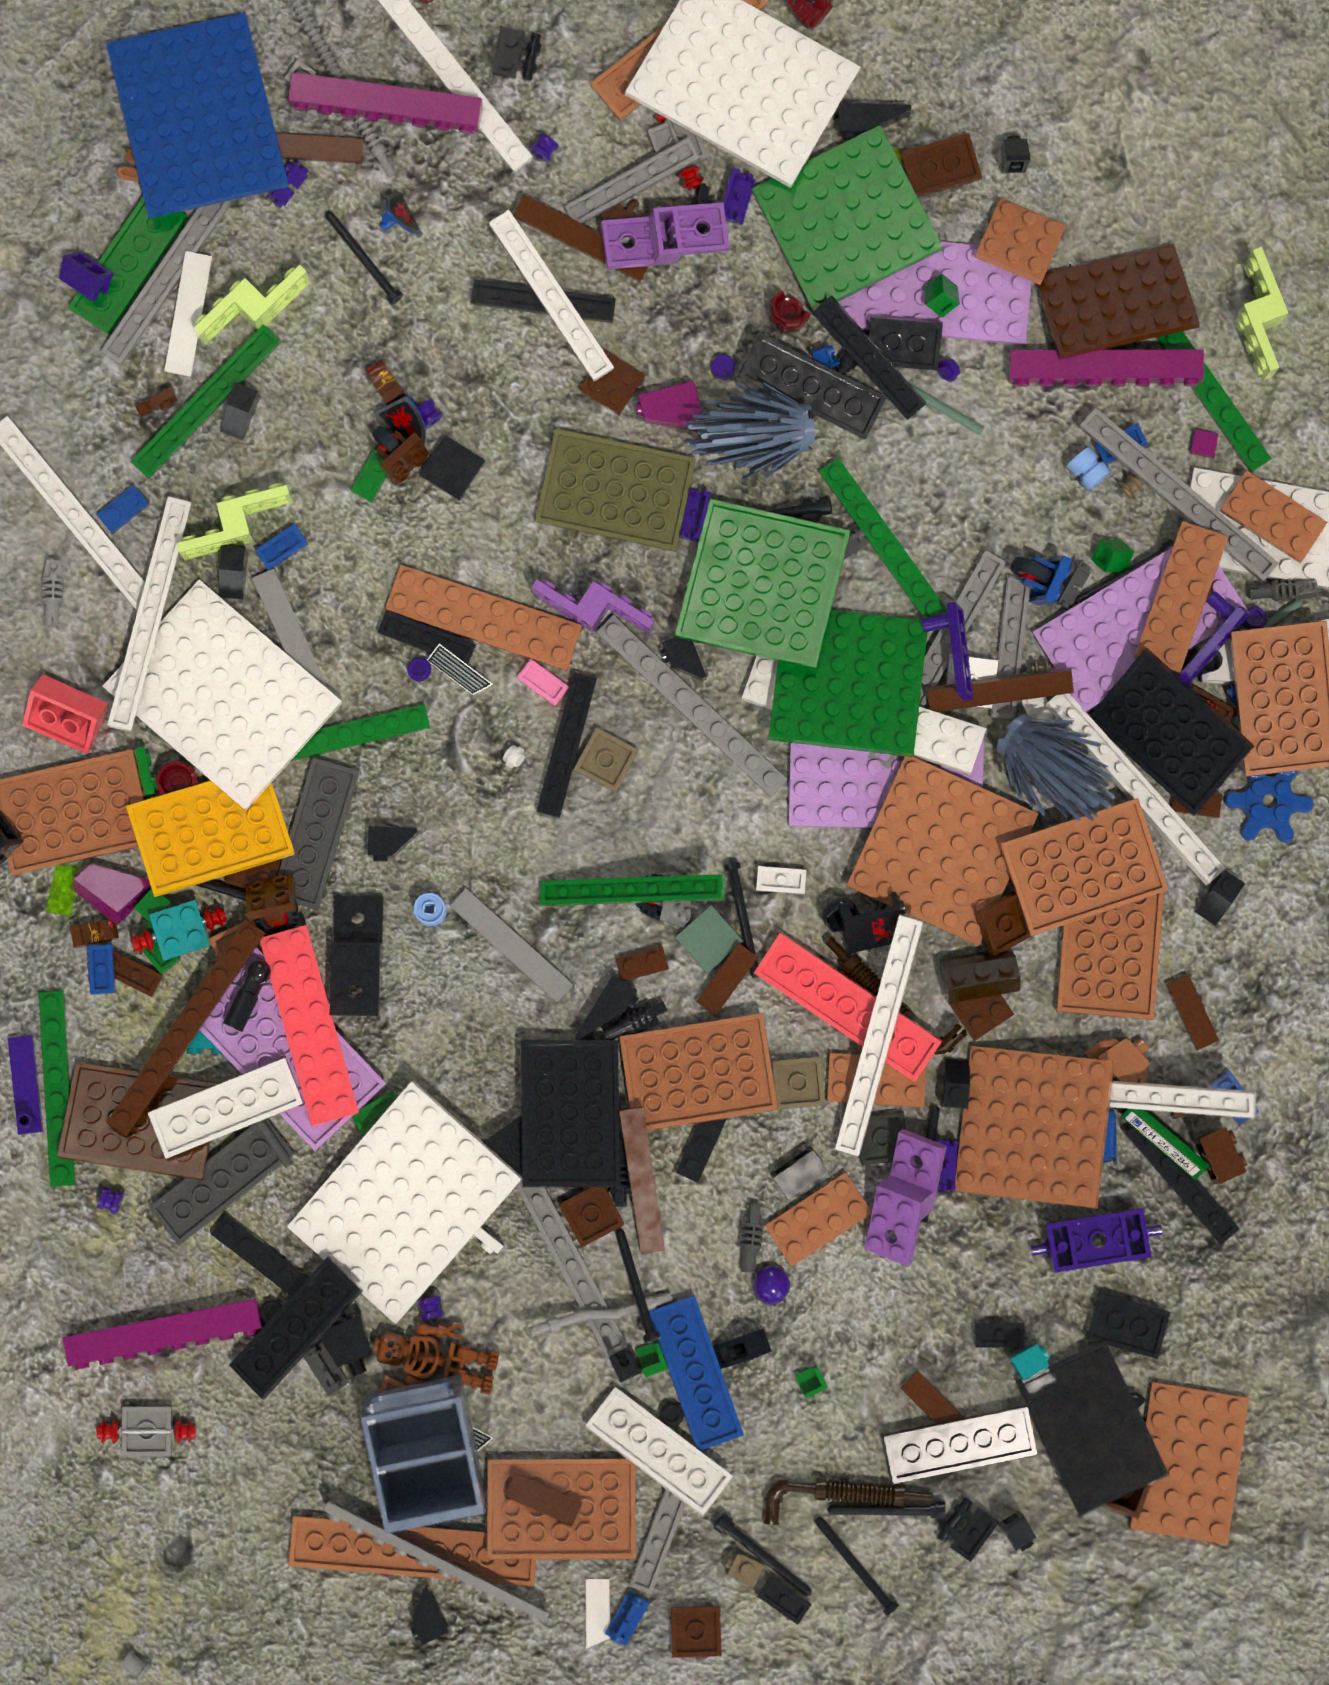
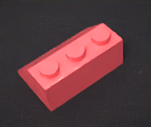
[22,674,108,754]

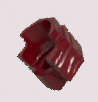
[787,0,833,29]
[769,289,810,332]
[155,760,199,795]

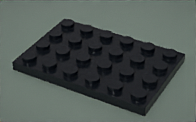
[1090,648,1255,816]
[520,1040,620,1188]
[1016,1340,1170,1517]

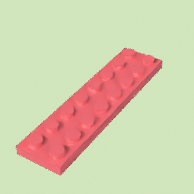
[260,925,359,1126]
[754,932,942,1082]

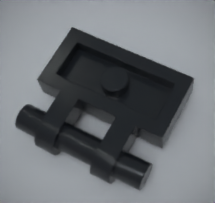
[492,27,542,82]
[936,1497,999,1562]

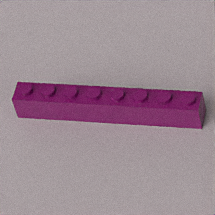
[289,72,483,134]
[1010,350,1204,387]
[63,1298,263,1370]

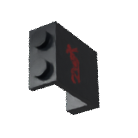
[839,892,906,954]

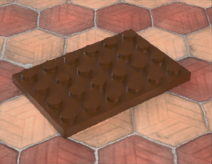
[1036,244,1200,359]
[57,1062,219,1181]

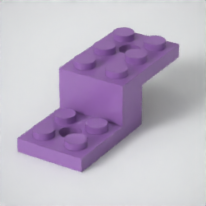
[600,202,730,269]
[532,579,654,635]
[865,1129,946,1266]

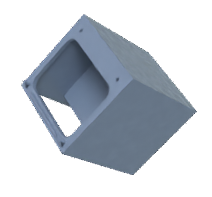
[361,1375,485,1534]

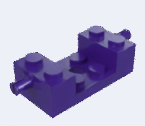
[1030,1208,1163,1273]

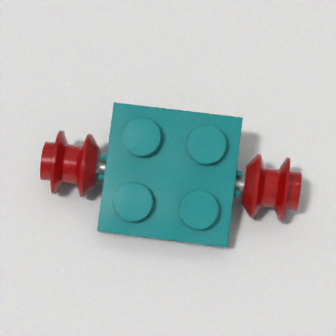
[130,899,227,961]

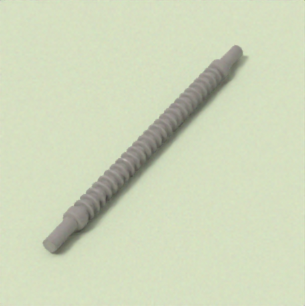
[287,0,396,177]

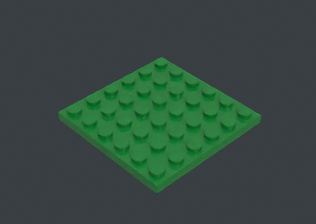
[752,125,943,311]
[675,499,851,670]
[768,610,927,757]

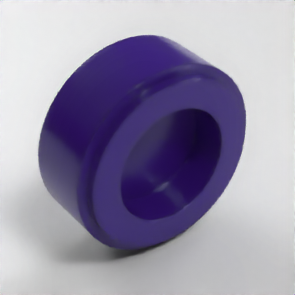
[712,355,736,380]

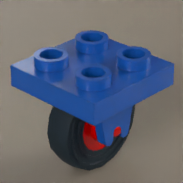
[1010,556,1072,606]

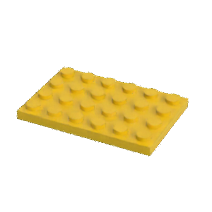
[126,781,295,897]

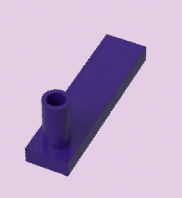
[1179,591,1250,685]
[922,602,974,701]
[8,1035,44,1135]

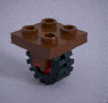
[246,874,298,935]

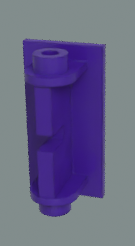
[265,160,309,209]

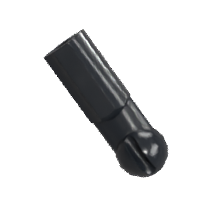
[223,960,271,1032]

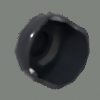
[821,897,860,932]

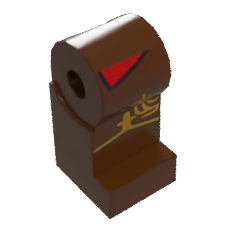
[365,359,406,405]
[70,919,119,949]

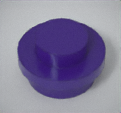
[938,359,960,382]
[1243,607,1267,629]
[407,657,431,682]

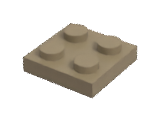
[573,727,639,793]
[772,1057,825,1110]

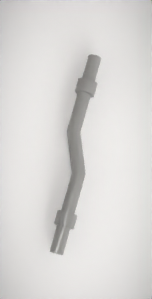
[528,1292,673,1337]

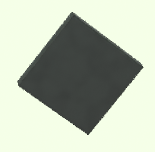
[860,1111,906,1166]

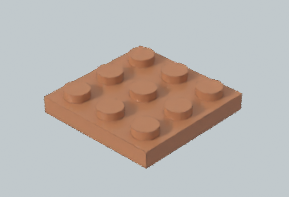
[974,198,1066,285]

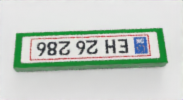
[1120,1108,1209,1180]

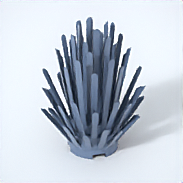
[685,382,815,481]
[997,715,1115,821]

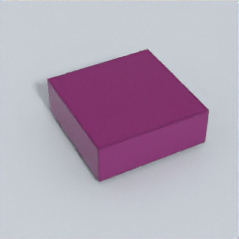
[1190,429,1219,458]

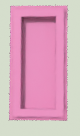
[517,659,570,707]

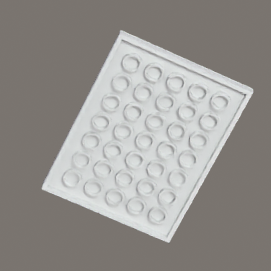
[625,0,861,188]
[102,580,342,811]
[287,1081,523,1324]

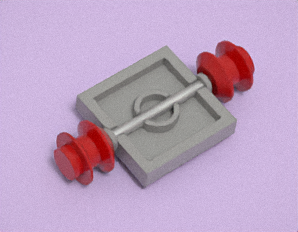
[647,110,709,191]
[97,1406,197,1457]

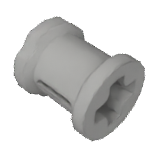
[119,1650,152,1682]

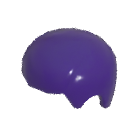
[752,1266,790,1305]

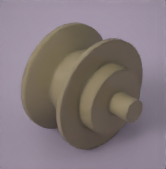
[1119,474,1144,500]
[1026,659,1056,674]

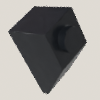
[1001,136,1030,174]
[220,383,261,441]
[219,546,248,600]
[660,637,707,681]
[368,826,419,862]
[1195,870,1246,926]
[942,1059,970,1109]
[713,1328,772,1369]
[998,1511,1037,1551]
[410,1585,450,1645]

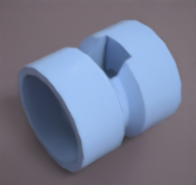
[1066,446,1112,492]
[414,893,447,927]

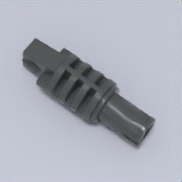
[1250,579,1318,601]
[739,1204,764,1273]

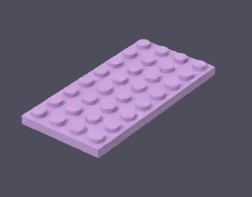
[838,242,1031,346]
[1033,547,1247,712]
[789,738,984,828]
[181,948,386,1151]

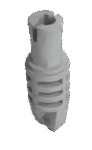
[41,559,64,627]

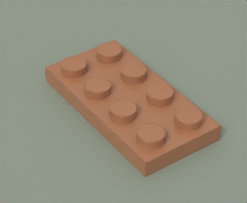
[1220,470,1328,564]
[827,1053,926,1107]
[764,1172,872,1267]

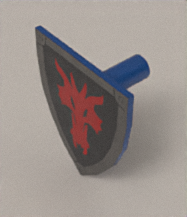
[380,192,423,235]
[373,395,426,445]

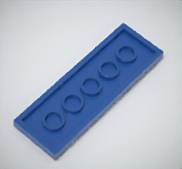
[649,1295,744,1451]

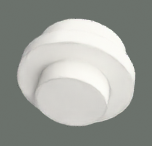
[503,745,525,769]

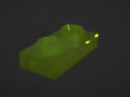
[46,865,80,917]

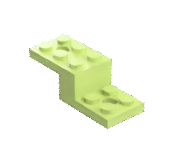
[1235,247,1288,381]
[194,265,311,345]
[177,483,294,560]

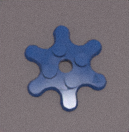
[1223,770,1314,843]

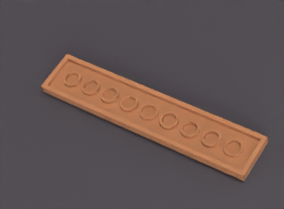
[289,1515,536,1587]

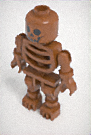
[373,1323,500,1395]

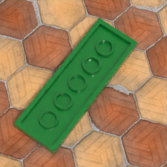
[68,197,188,335]

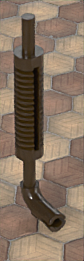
[825,937,967,1055]
[763,1478,933,1525]

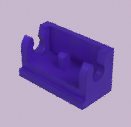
[723,167,756,225]
[59,251,114,301]
[679,488,711,542]
[935,1140,959,1190]

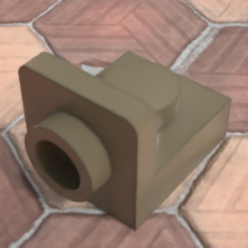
[724,1551,764,1587]

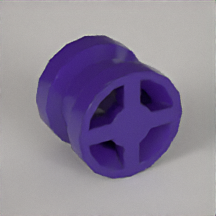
[529,133,559,163]
[417,399,444,429]
[97,1185,125,1215]
[417,1296,445,1320]

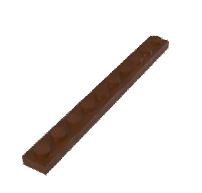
[107,919,266,1136]

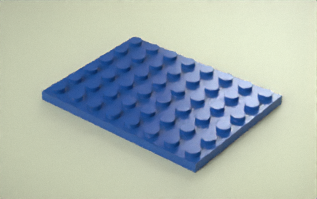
[106,12,289,219]

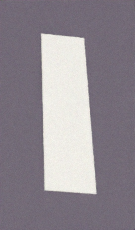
[164,251,212,376]

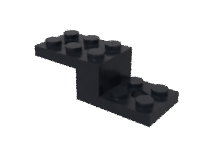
[330,896,384,1016]

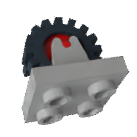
[635,872,691,928]

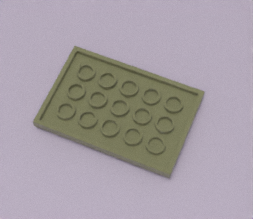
[535,428,696,552]

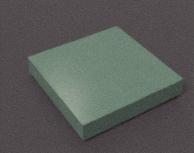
[675,906,743,974]

